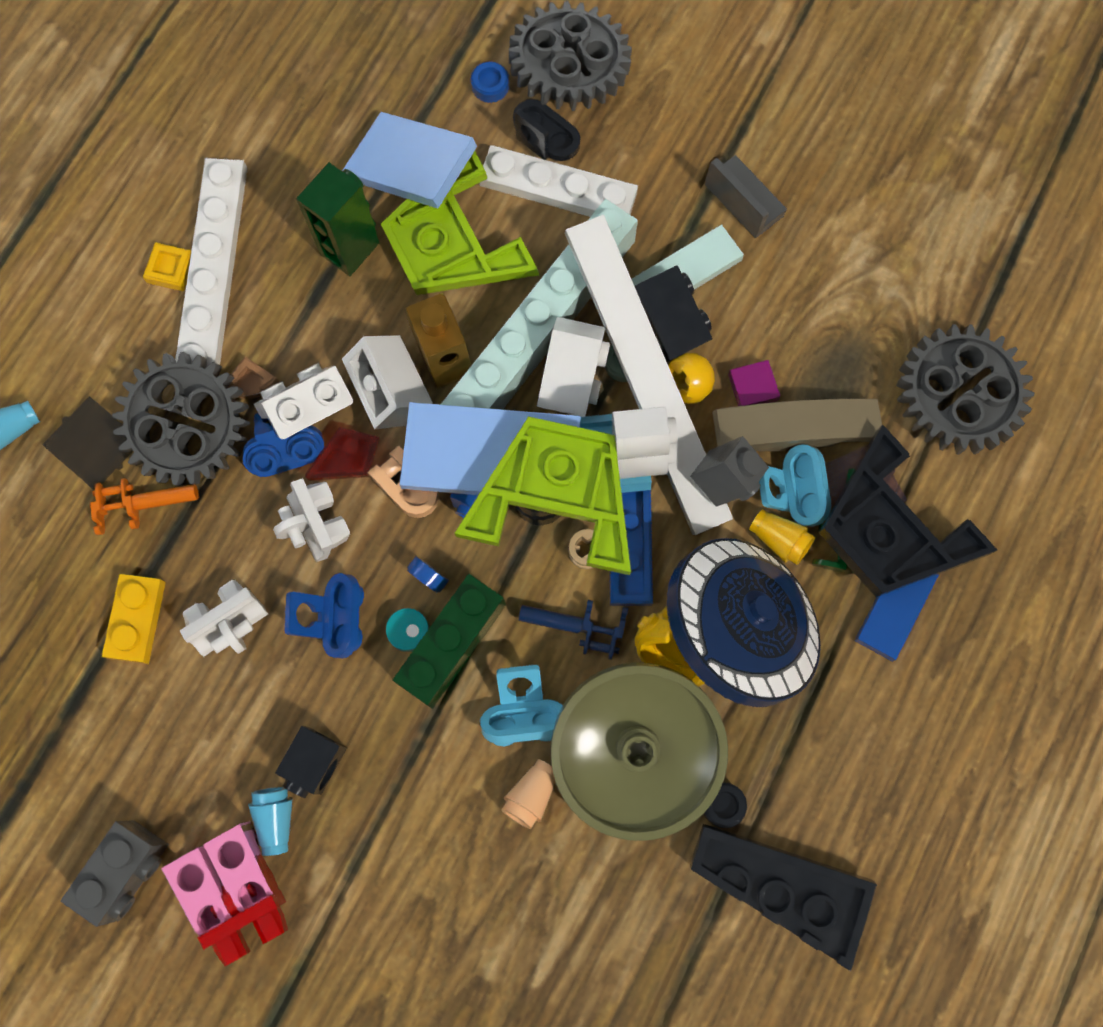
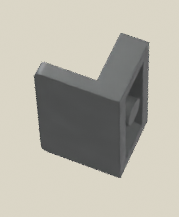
[705,155,787,239]

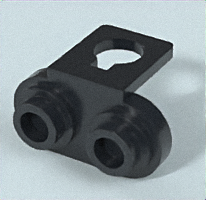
[513,99,580,161]

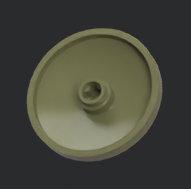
[551,662,728,841]

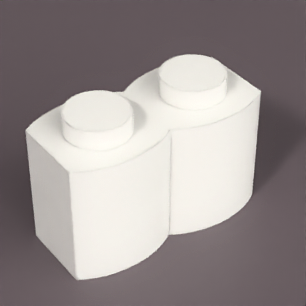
[612,406,678,479]

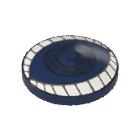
[667,538,821,707]

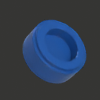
[471,62,509,103]
[407,556,449,593]

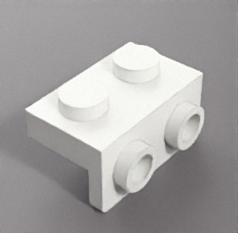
[254,363,353,439]

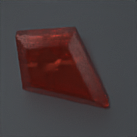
[305,427,380,481]

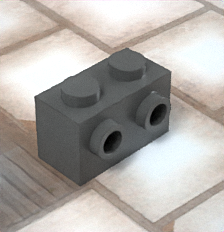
[60,820,169,927]

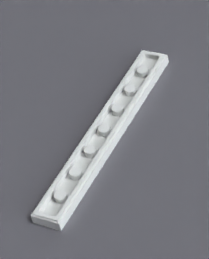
[565,214,733,535]

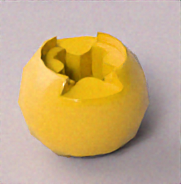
[668,353,715,404]

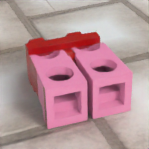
[161,821,288,967]

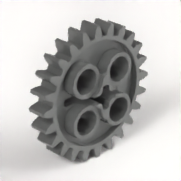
[508,1,632,111]
[896,324,1034,455]
[112,352,250,486]

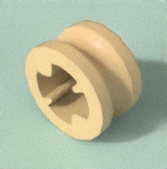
[568,529,594,569]

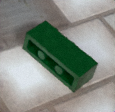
[296,162,380,277]
[392,573,506,709]

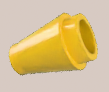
[749,509,815,565]

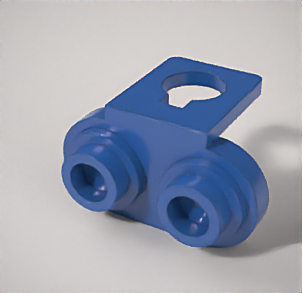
[243,413,324,477]
[284,573,364,659]

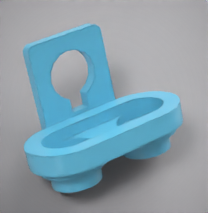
[759,444,831,527]
[480,665,563,746]

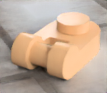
[367,446,439,518]

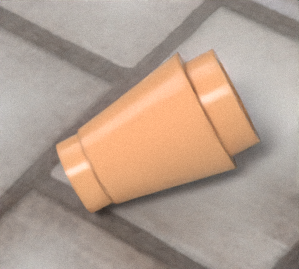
[502,759,556,829]

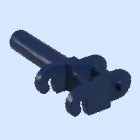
[519,600,628,660]

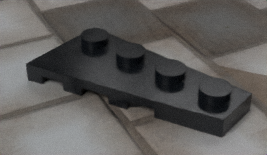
[690,824,877,972]

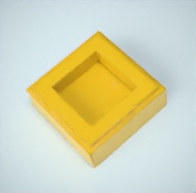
[142,242,191,292]

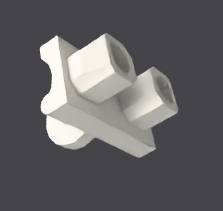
[273,478,350,562]
[180,580,268,657]

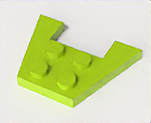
[381,151,539,295]
[454,417,631,575]

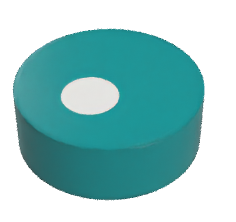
[386,608,429,652]

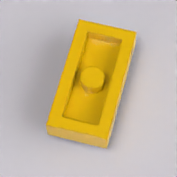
[102,574,166,664]

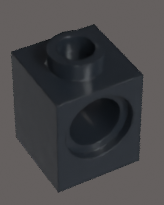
[275,726,347,798]

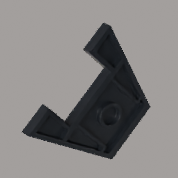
[819,425,998,598]

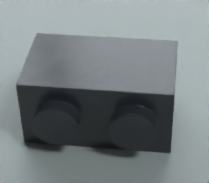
[634,265,713,362]

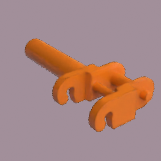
[90,478,199,535]

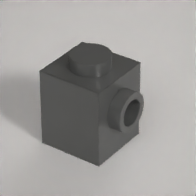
[690,436,769,507]

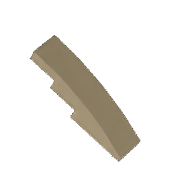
[713,399,882,451]

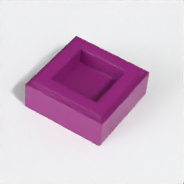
[728,360,781,406]

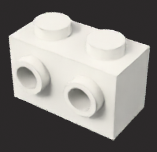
[537,317,610,417]
[342,335,433,429]

